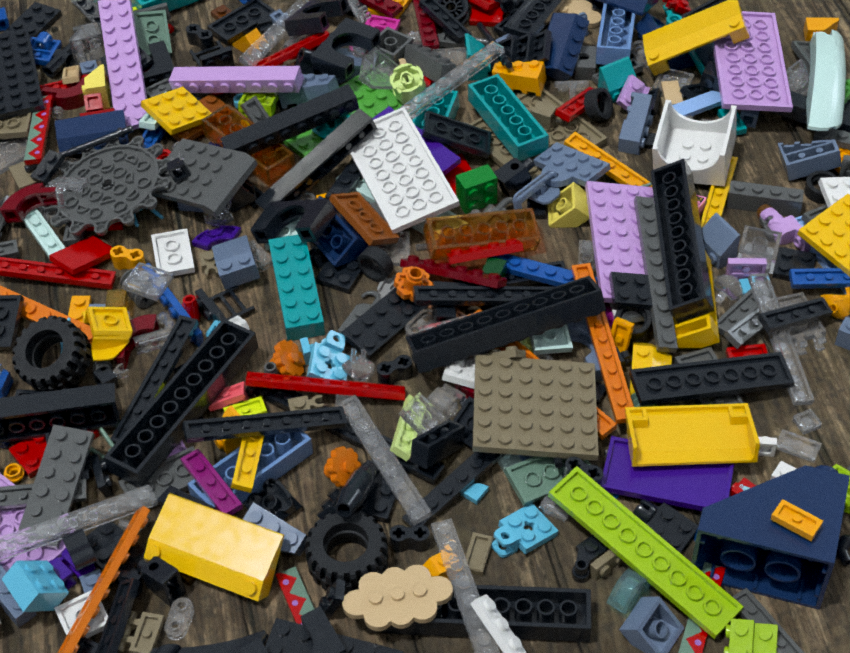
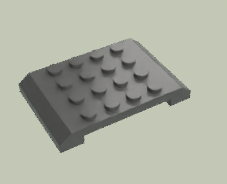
[153,138,258,217]

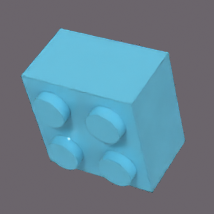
[2,560,69,612]

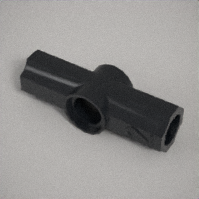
[42,38,85,79]

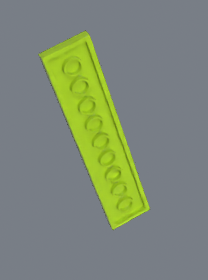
[548,466,744,639]

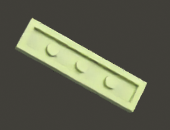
[390,394,425,461]

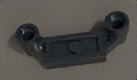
[572,535,609,583]

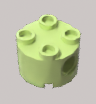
[390,63,426,104]

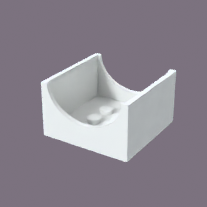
[652,100,737,186]

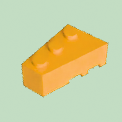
[492,60,547,96]

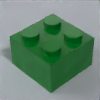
[456,164,498,214]

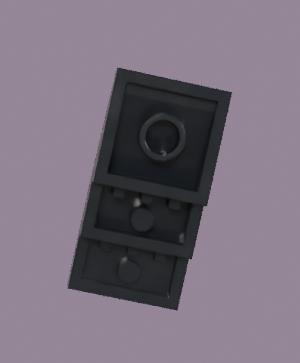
[488,29,552,74]

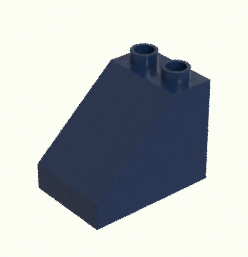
[691,465,850,610]

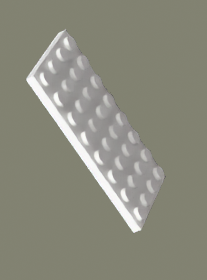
[350,107,460,234]

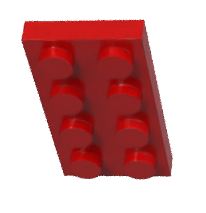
[8,430,100,479]

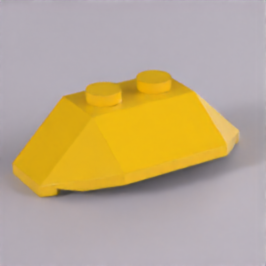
[629,342,672,396]

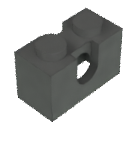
[573,46,597,81]

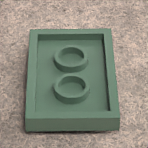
[133,10,172,56]

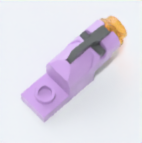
[757,204,811,252]

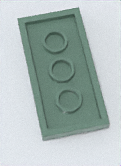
[504,456,591,507]

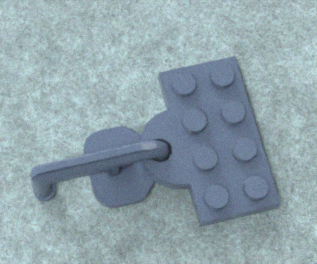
[512,142,610,222]

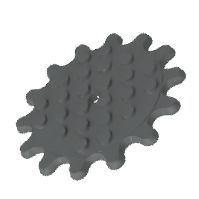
[42,136,172,236]

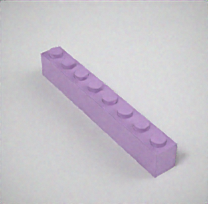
[169,66,304,93]

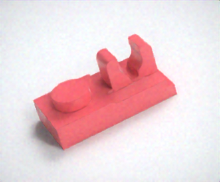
[208,381,249,412]

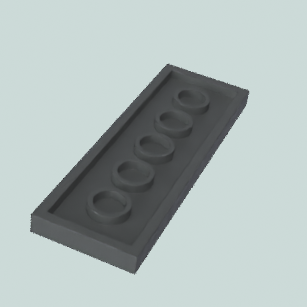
[15,424,95,549]

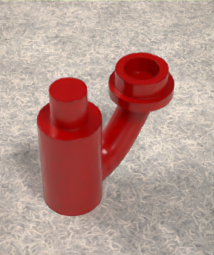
[182,295,201,323]

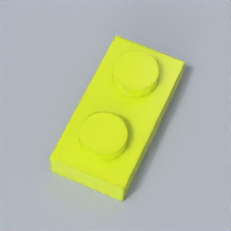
[223,396,267,415]

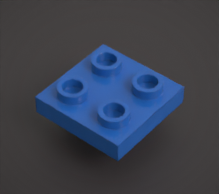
[30,32,62,65]

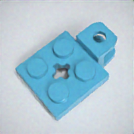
[307,330,350,381]
[491,503,559,558]

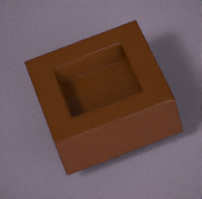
[211,5,231,20]

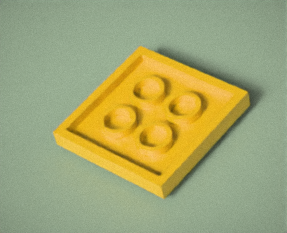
[141,87,213,135]

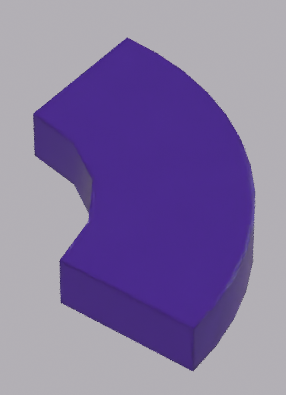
[192,225,241,251]

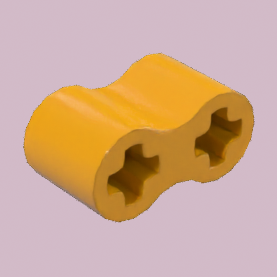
[110,245,146,273]

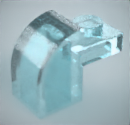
[606,568,651,614]

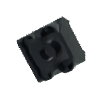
[243,478,302,520]

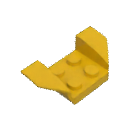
[82,307,133,361]

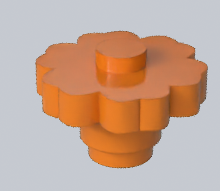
[393,266,433,302]
[269,339,305,376]
[324,446,361,487]

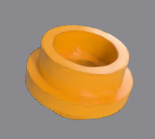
[4,463,25,483]

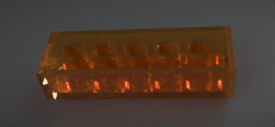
[201,104,295,186]
[423,208,541,261]

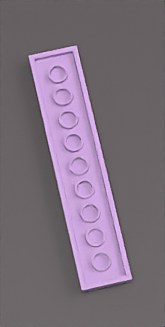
[98,0,147,130]

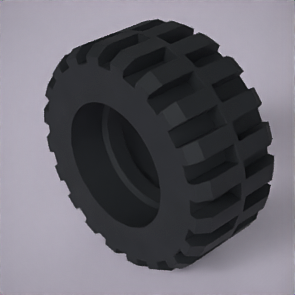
[12,316,92,391]
[305,511,388,594]

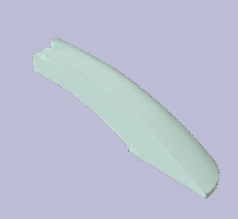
[806,30,846,131]

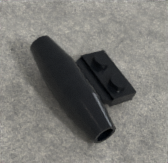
[317,462,377,520]

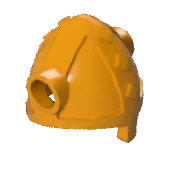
[820,287,850,320]

